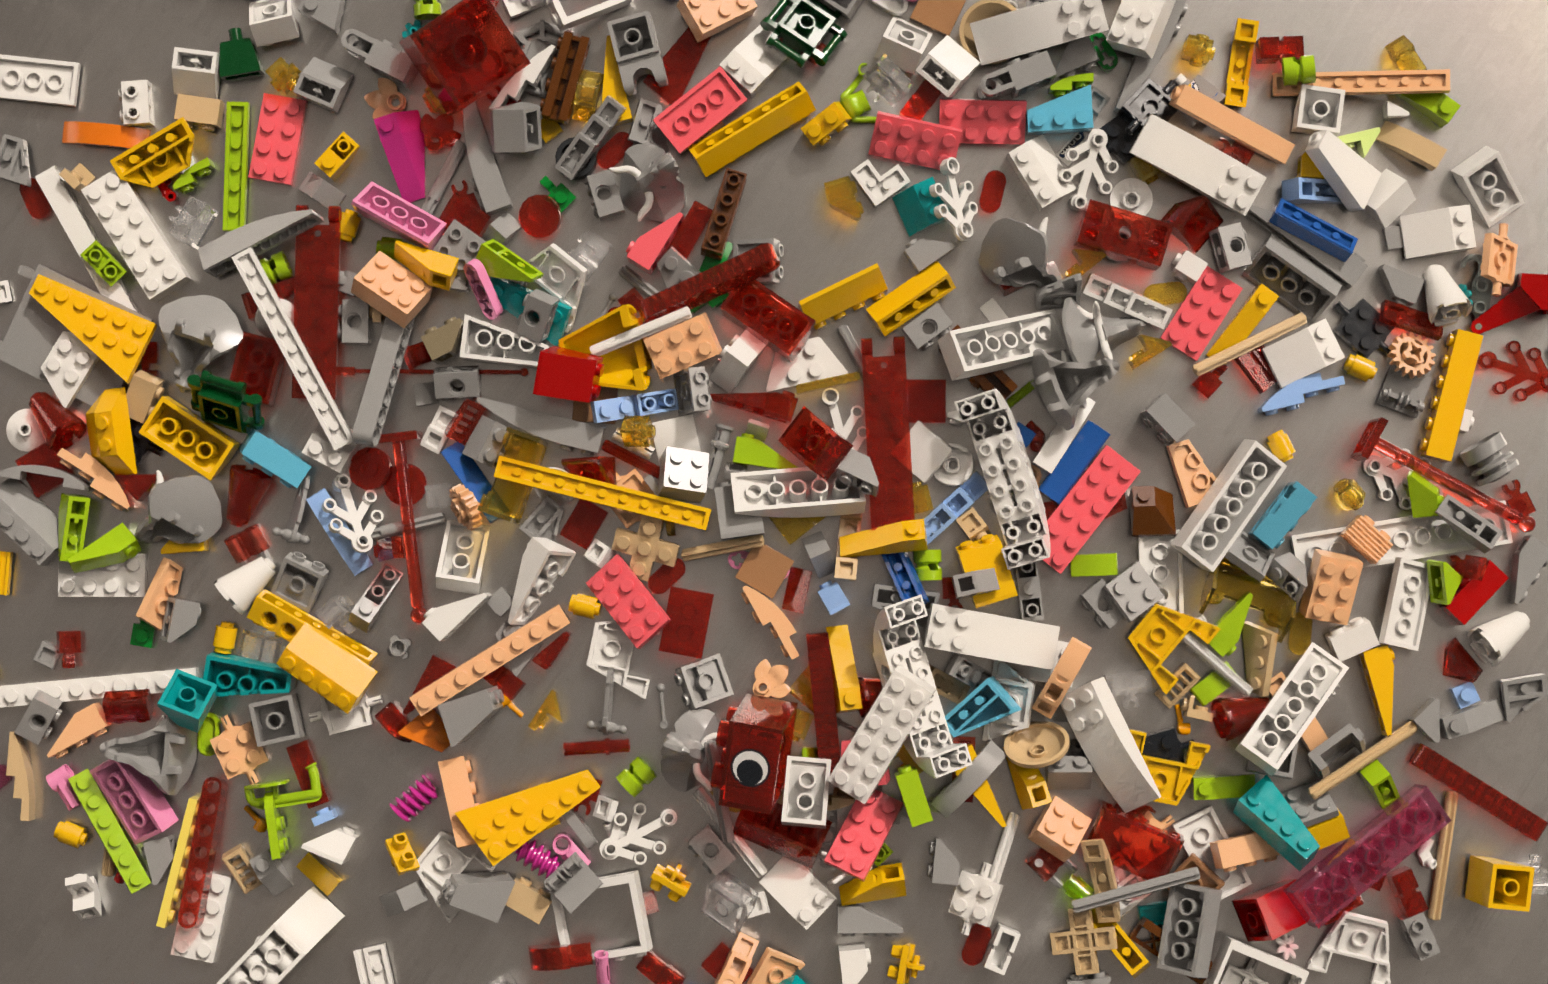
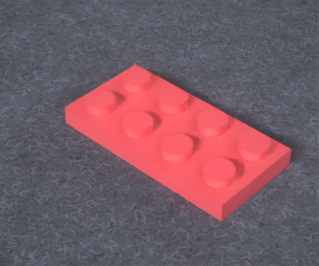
[653,66,747,154]
[248,93,308,186]
[939,99,1027,145]
[868,111,962,170]
[1159,266,1243,362]
[586,554,671,649]
[824,789,904,882]

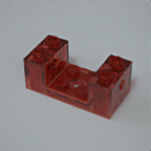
[1073,199,1173,271]

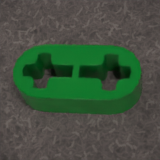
[1090,33,1118,72]

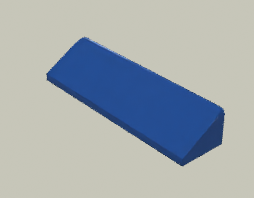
[1269,198,1358,262]
[1039,420,1110,504]
[441,440,509,523]
[881,552,929,604]

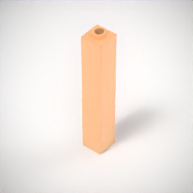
[1169,84,1295,164]

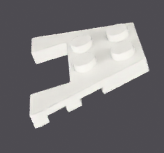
[508,243,587,333]
[586,620,661,699]
[416,831,501,923]
[1306,911,1391,984]

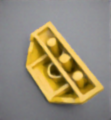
[110,117,195,188]
[85,387,137,476]

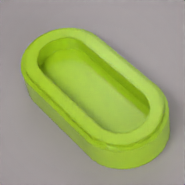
[197,712,221,756]

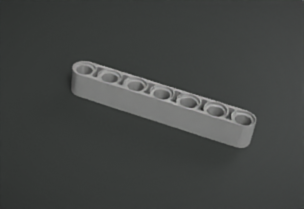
[352,317,415,446]

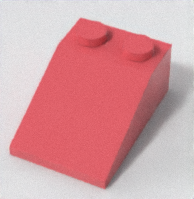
[626,212,685,275]

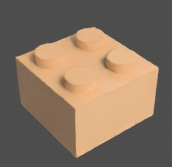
[1028,796,1092,862]

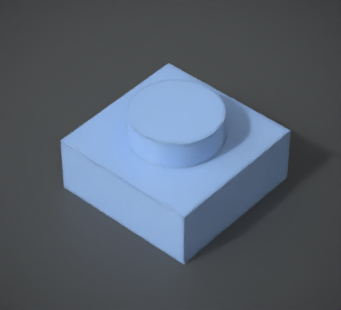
[1450,680,1480,709]
[311,807,338,827]

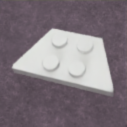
[41,331,99,408]
[766,337,848,393]
[982,660,1036,741]

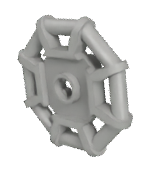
[503,20,573,99]

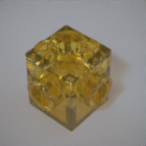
[1180,34,1216,67]
[265,57,301,94]
[620,416,656,447]

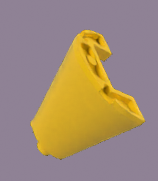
[558,304,652,391]

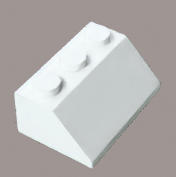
[1006,134,1077,212]

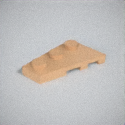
[1166,439,1217,508]
[136,557,183,632]

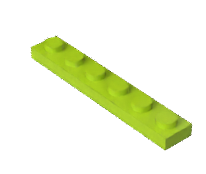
[222,101,250,232]
[68,768,151,894]

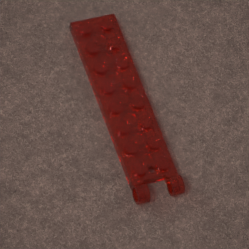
[292,205,342,400]
[861,336,915,530]

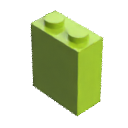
[894,764,933,827]

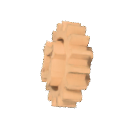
[1387,332,1436,379]
[449,484,483,531]

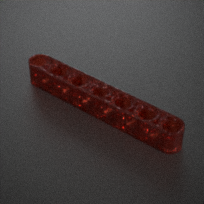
[637,243,780,324]
[806,632,840,775]
[1408,743,1548,842]
[178,777,228,929]

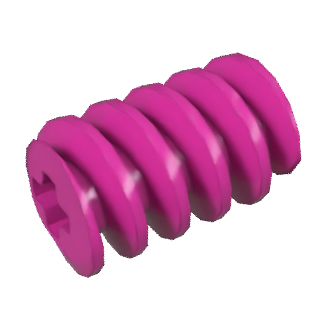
[389,775,438,822]
[514,840,562,879]

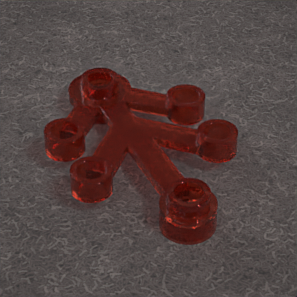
[1478,341,1548,402]

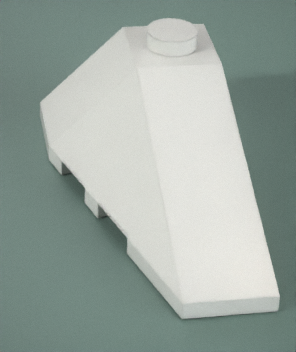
[508,537,576,625]

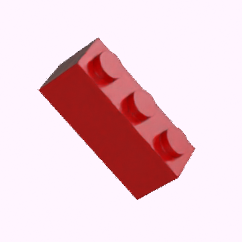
[1440,560,1509,625]

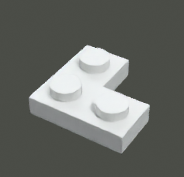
[850,159,911,208]

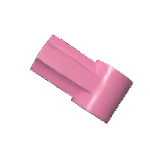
[46,764,81,811]
[552,832,591,865]

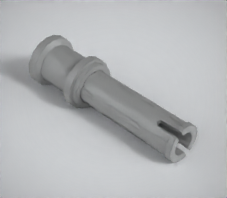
[707,423,735,490]

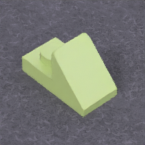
[1337,127,1380,158]

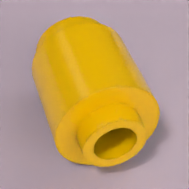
[334,209,361,243]
[1343,354,1377,382]
[1267,429,1296,462]
[568,593,602,619]
[213,621,238,654]
[53,821,89,849]

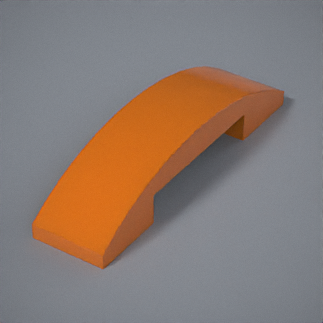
[62,121,151,150]

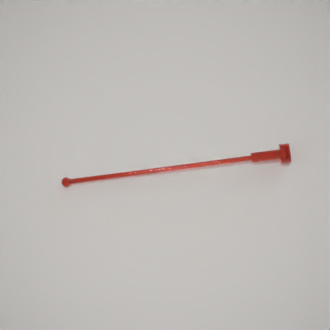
[319,362,528,380]

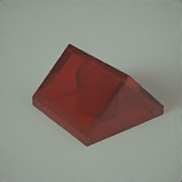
[561,456,616,485]

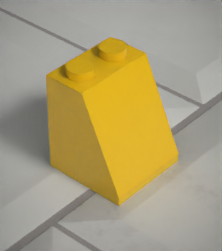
[955,534,1018,608]
[1465,855,1535,912]

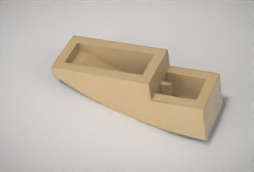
[1376,121,1447,171]

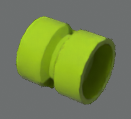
[413,0,442,20]
[1282,55,1316,86]
[259,251,293,285]
[913,550,942,581]
[616,756,657,798]

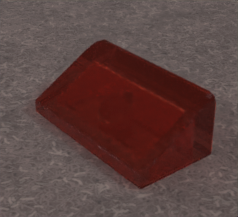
[782,566,812,613]

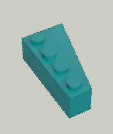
[203,651,297,697]
[1233,774,1320,871]

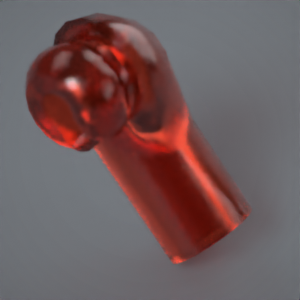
[1025,420,1045,452]

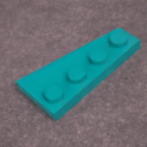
[491,277,572,346]

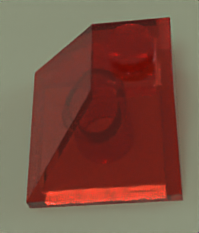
[1161,195,1224,253]

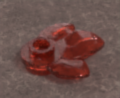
[420,113,461,151]

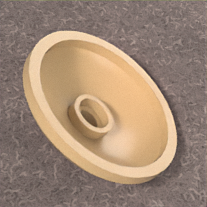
[959,0,1017,64]
[1004,721,1070,769]

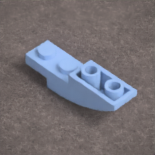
[1258,372,1345,416]
[590,388,679,423]

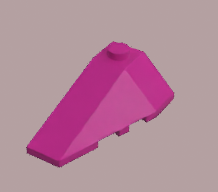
[374,110,425,203]

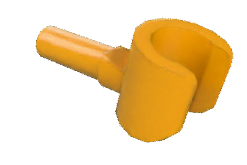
[501,694,524,718]
[1174,704,1191,735]
[244,805,267,833]

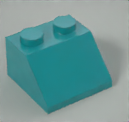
[892,177,946,237]
[157,669,218,733]

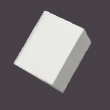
[1365,169,1416,229]

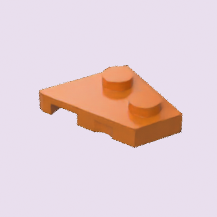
[398,709,450,753]

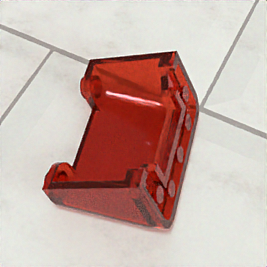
[1085,800,1185,880]

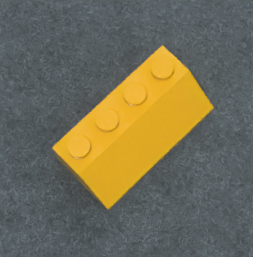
[798,263,888,330]
[139,396,241,481]
[276,622,378,714]

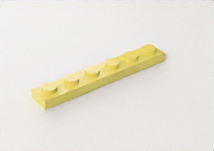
[156,796,204,928]

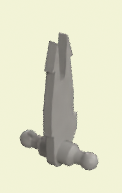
[272,476,310,544]
[587,667,627,735]

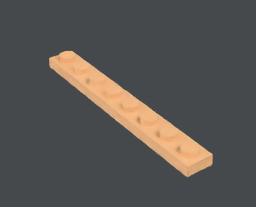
[1272,69,1450,96]
[409,604,570,716]

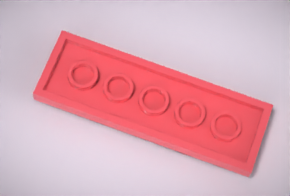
[1042,445,1141,574]

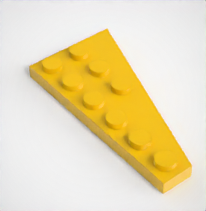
[29,274,157,384]
[455,769,600,866]

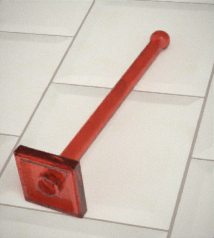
[1351,417,1536,532]
[378,430,427,624]

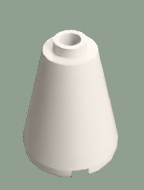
[1423,264,1472,327]
[214,556,276,615]
[1467,611,1530,667]

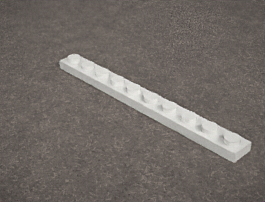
[231,247,353,451]
[0,667,198,708]

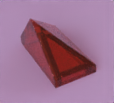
[1443,637,1483,683]

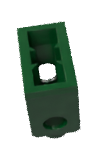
[219,28,265,81]

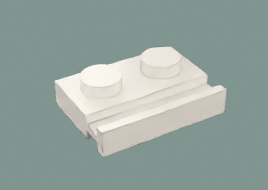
[353,943,394,984]

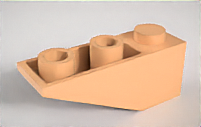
[47,702,112,759]

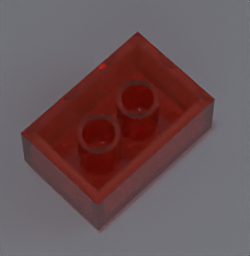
[230,331,285,407]
[778,406,854,480]
[659,586,714,659]

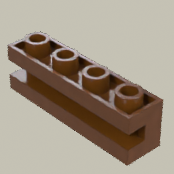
[540,31,591,125]
[701,168,747,261]
[938,324,1018,399]

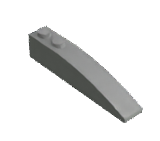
[1113,0,1188,113]
[463,82,513,216]
[1247,205,1368,289]
[198,209,324,278]
[477,397,606,457]

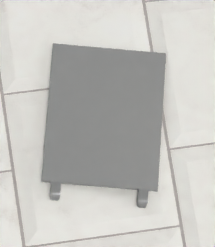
[0,264,154,406]

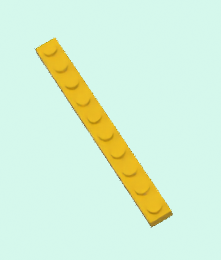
[494,456,711,531]

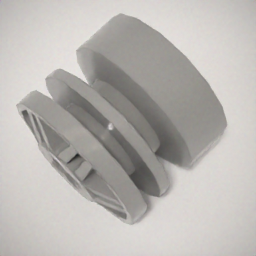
[1459,431,1519,486]

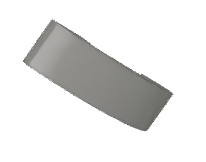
[0,465,91,491]
[930,740,1006,818]

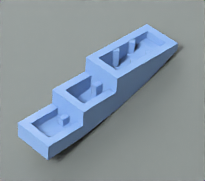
[924,471,988,545]
[306,488,373,576]

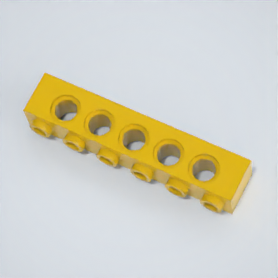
[247,589,378,667]

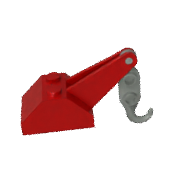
[1461,254,1548,334]

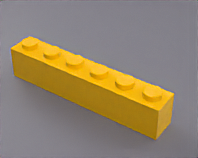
[688,81,816,177]
[1419,329,1483,463]

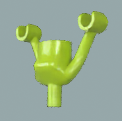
[840,63,876,123]

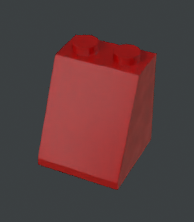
[533,346,605,403]
[1232,879,1313,942]

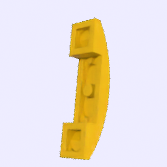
[1224,18,1259,108]

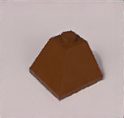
[1129,486,1176,537]

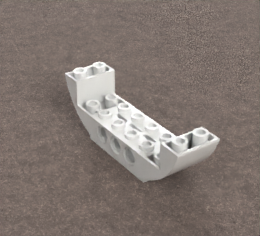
[954,389,1051,570]
[872,595,972,778]
[216,886,345,984]

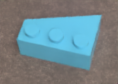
[1026,85,1094,136]
[239,429,312,488]
[1248,481,1318,550]
[945,676,1022,737]

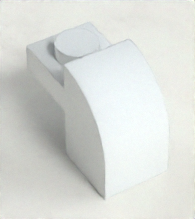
[65,874,102,921]

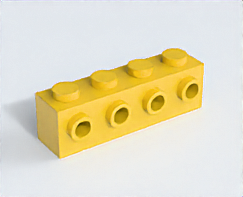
[866,261,956,336]

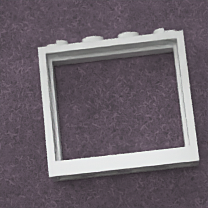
[542,0,632,32]
[550,870,653,968]
[1205,936,1309,984]

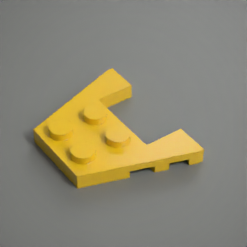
[1128,603,1221,694]
[1129,729,1211,806]

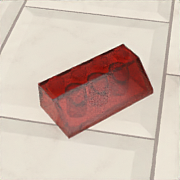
[720,273,816,362]
[733,787,832,869]

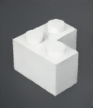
[709,330,766,394]

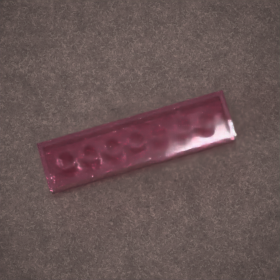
[1284,784,1452,929]

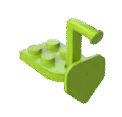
[244,762,322,860]

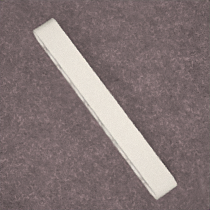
[35,165,140,313]

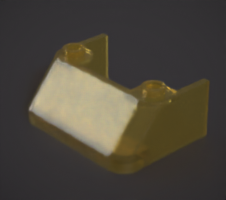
[477,427,548,524]
[1199,557,1297,643]

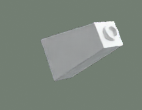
[1305,130,1382,212]

